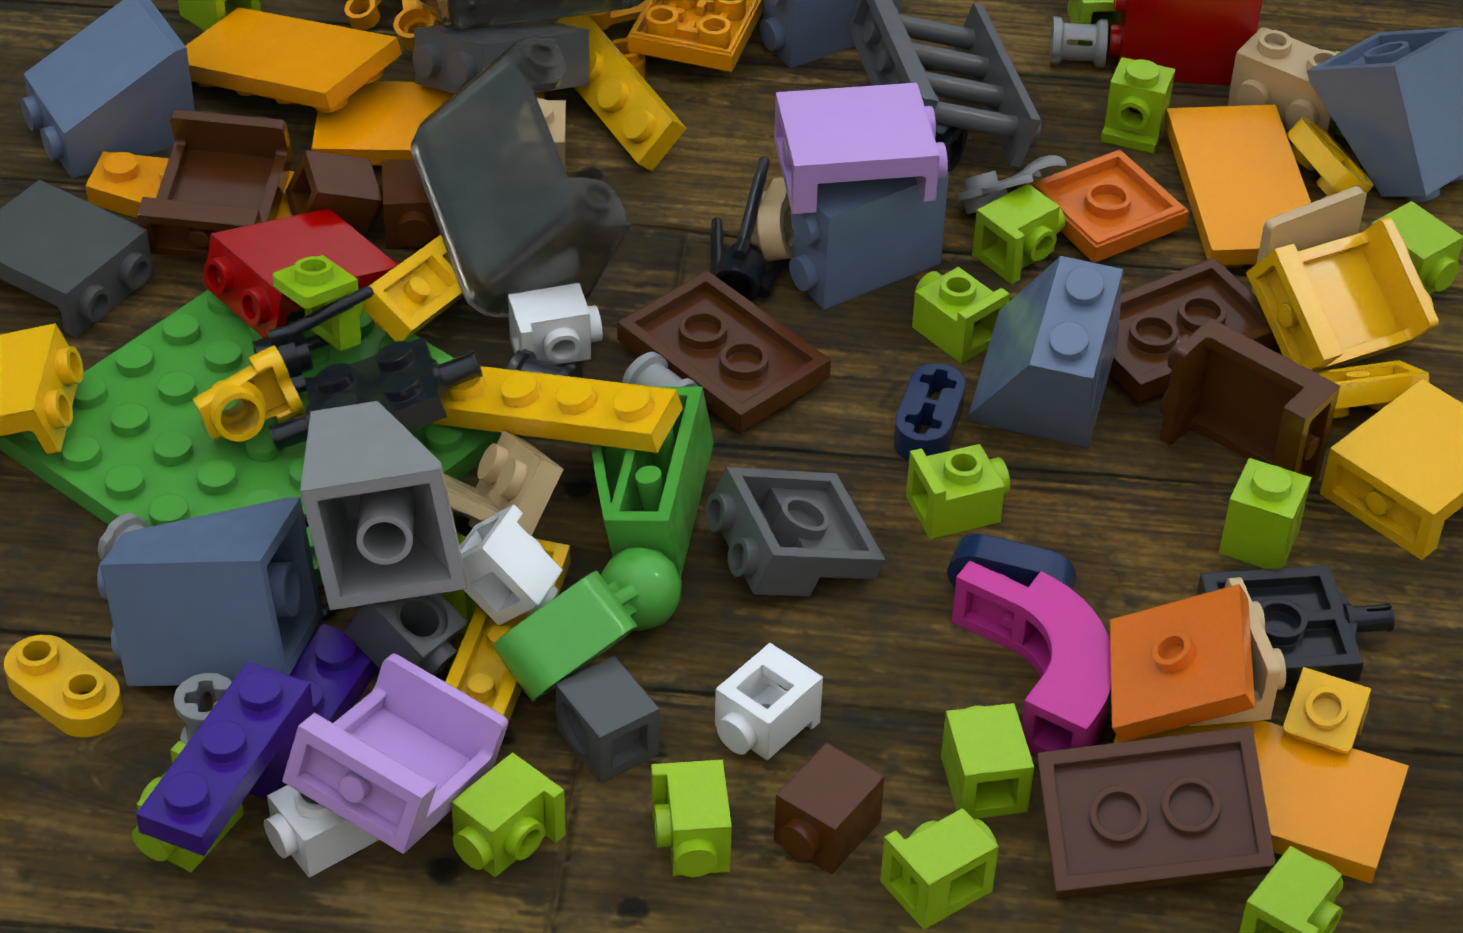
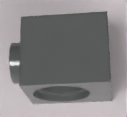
[344,593,468,677]
[555,656,660,783]

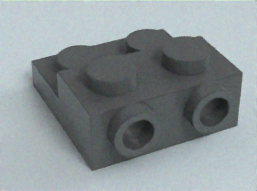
[705,467,886,596]

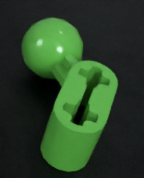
[492,547,682,702]

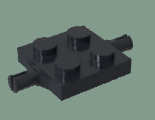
[269,337,483,452]
[1197,565,1395,686]

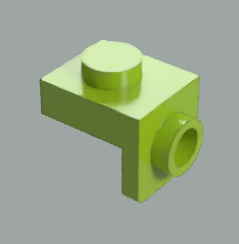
[273,255,363,352]

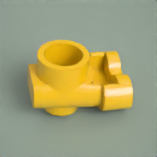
[192,345,305,442]

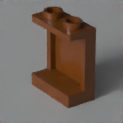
[137,109,293,259]
[1160,318,1340,488]

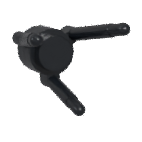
[710,156,791,301]
[252,286,374,394]

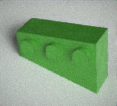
[590,386,714,578]

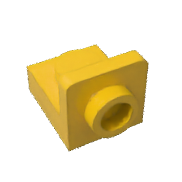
[1283,667,1371,755]

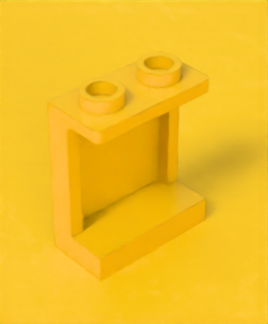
[1246,217,1439,372]
[0,323,84,454]
[1319,379,1463,560]

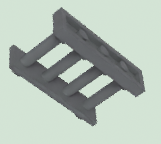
[847,0,1041,167]

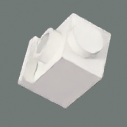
[508,283,603,365]
[460,504,563,626]
[715,643,823,761]
[264,785,379,878]

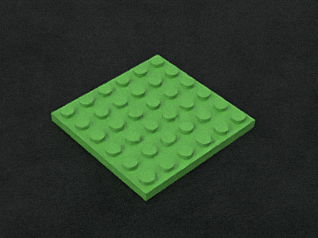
[0,290,517,587]

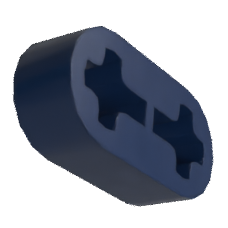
[894,363,966,460]
[947,534,1076,590]

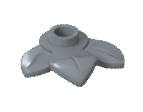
[955,155,1067,214]

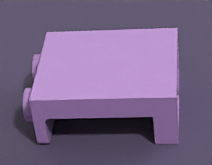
[774,83,948,214]
[282,654,508,854]

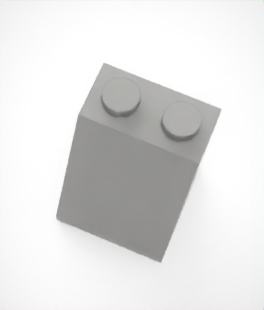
[300,401,467,610]

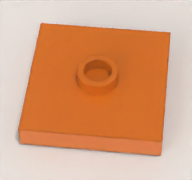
[1030,149,1189,263]
[1110,584,1255,742]

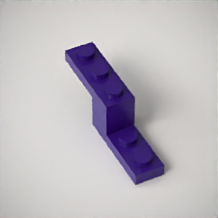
[136,623,379,856]

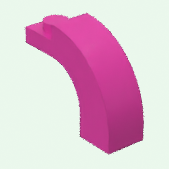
[951,561,1111,754]

